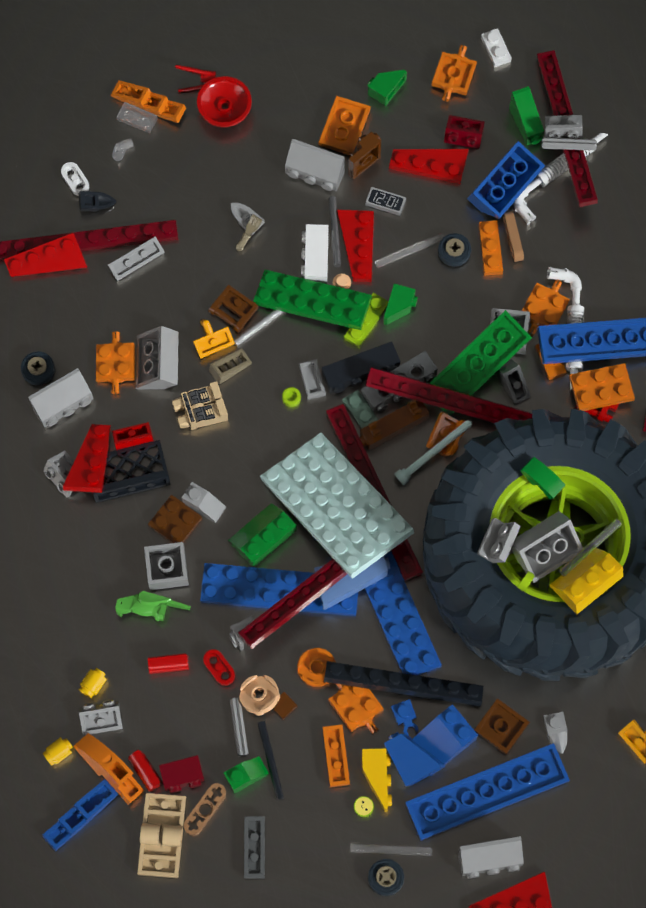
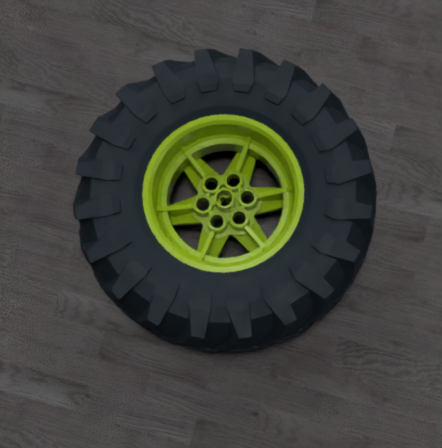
[423,409,646,681]

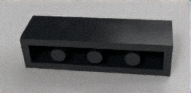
[321,341,401,393]

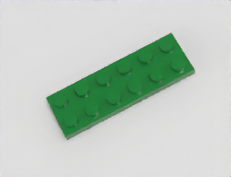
[253,270,372,330]
[430,310,532,416]

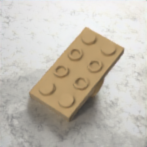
[137,793,187,878]

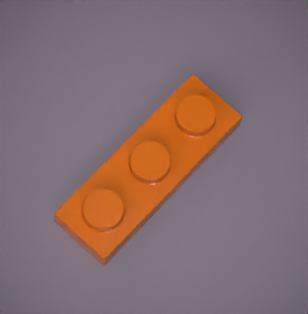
[479,220,503,276]
[323,724,350,787]

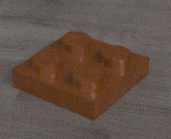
[148,495,202,543]
[474,698,530,755]

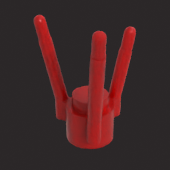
[175,65,216,93]

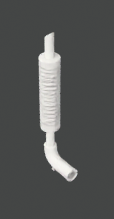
[513,133,608,225]
[547,267,584,390]

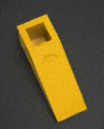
[362,748,392,812]

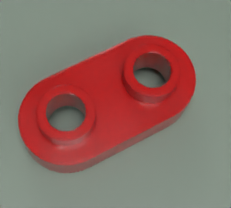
[203,649,235,686]

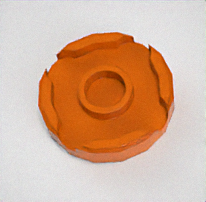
[297,647,336,687]

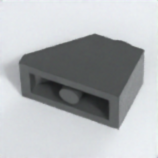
[496,359,531,405]

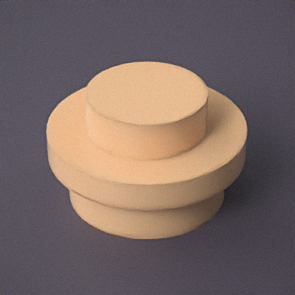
[333,274,351,289]

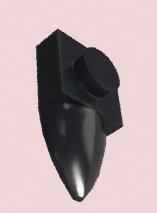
[78,191,116,212]

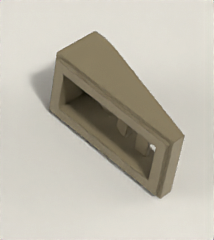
[209,348,252,384]

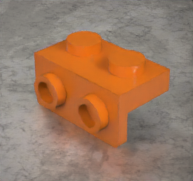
[426,412,465,457]

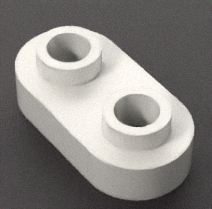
[61,162,89,196]

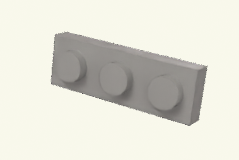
[107,236,165,281]

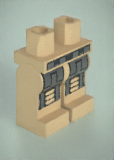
[172,381,228,430]

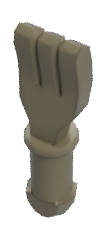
[236,214,262,251]

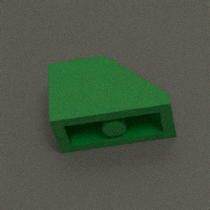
[367,70,407,106]
[383,284,418,325]
[224,756,269,794]

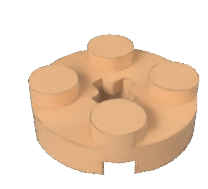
[239,675,280,716]

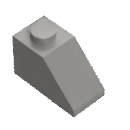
[182,482,226,523]

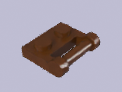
[208,285,258,333]

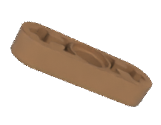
[503,211,524,262]
[184,783,226,836]

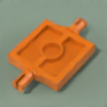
[432,45,477,102]
[522,280,570,336]
[96,331,135,394]
[328,684,384,735]

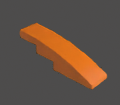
[111,80,186,123]

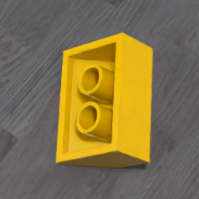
[550,547,623,614]

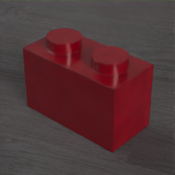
[159,755,205,793]

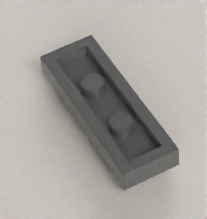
[244,816,265,879]

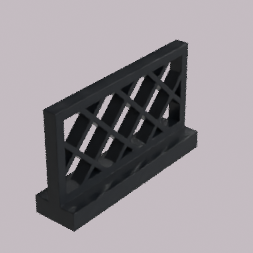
[93,440,171,503]

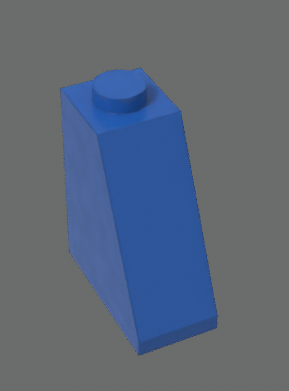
[384,732,445,786]

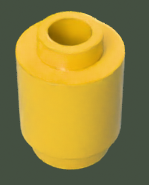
[78,668,107,699]
[42,737,73,766]

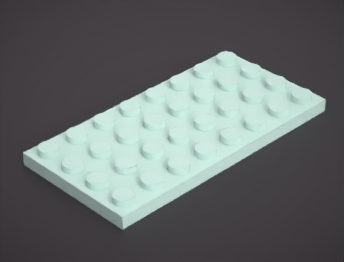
[260,433,415,579]

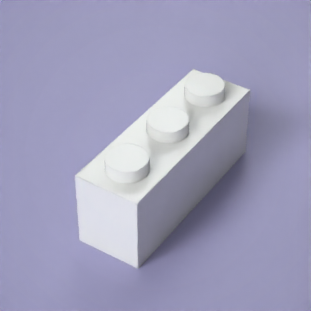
[301,224,328,284]

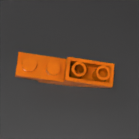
[73,733,145,805]

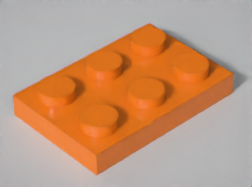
[318,96,371,155]
[569,363,635,411]

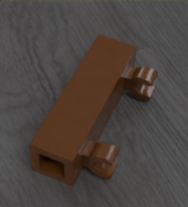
[359,399,429,451]

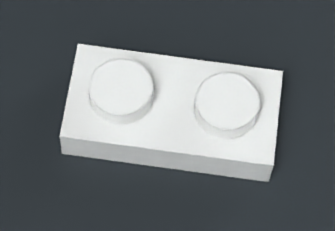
[481,28,512,68]

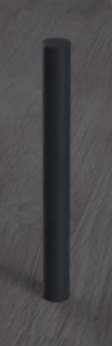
[257,721,284,800]

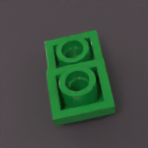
[520,457,565,499]

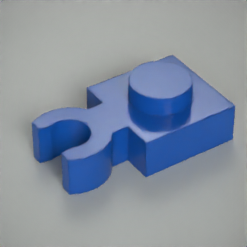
[391,699,419,736]

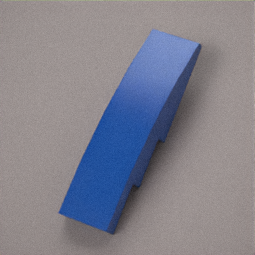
[42,779,118,852]

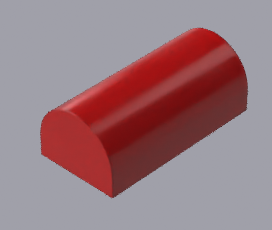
[112,422,153,450]
[148,653,189,674]
[127,750,163,792]

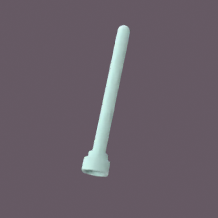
[394,420,472,486]

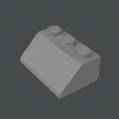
[285,139,345,192]
[135,326,179,390]
[28,368,93,428]
[511,511,584,583]
[458,836,524,879]

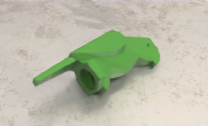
[115,591,191,622]

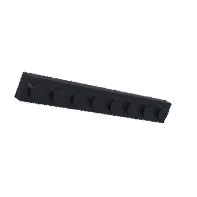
[324,661,484,706]

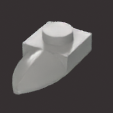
[231,203,265,235]
[543,712,568,754]

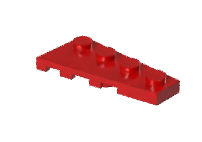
[389,149,469,184]
[337,210,374,282]
[468,872,552,908]

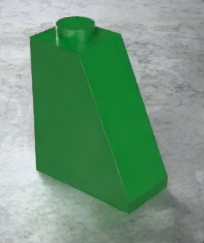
[509,86,545,146]

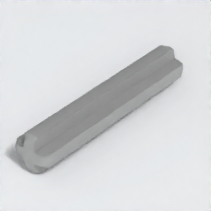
[542,138,597,151]
[230,698,248,756]

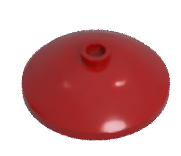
[197,76,252,127]

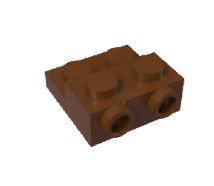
[348,131,381,180]

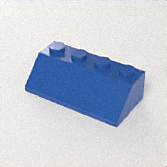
[467,141,545,219]

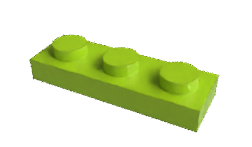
[344,292,389,349]

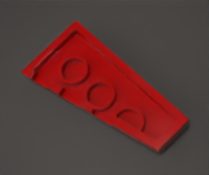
[4,232,88,277]
[63,424,111,493]

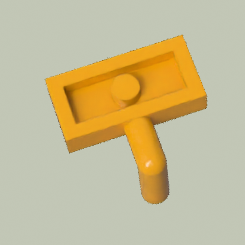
[193,319,235,359]
[618,720,646,764]

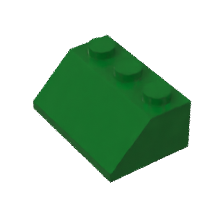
[228,503,297,567]

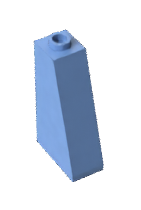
[314,556,390,610]

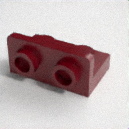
[444,115,485,149]

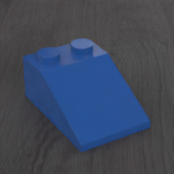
[413,704,478,777]

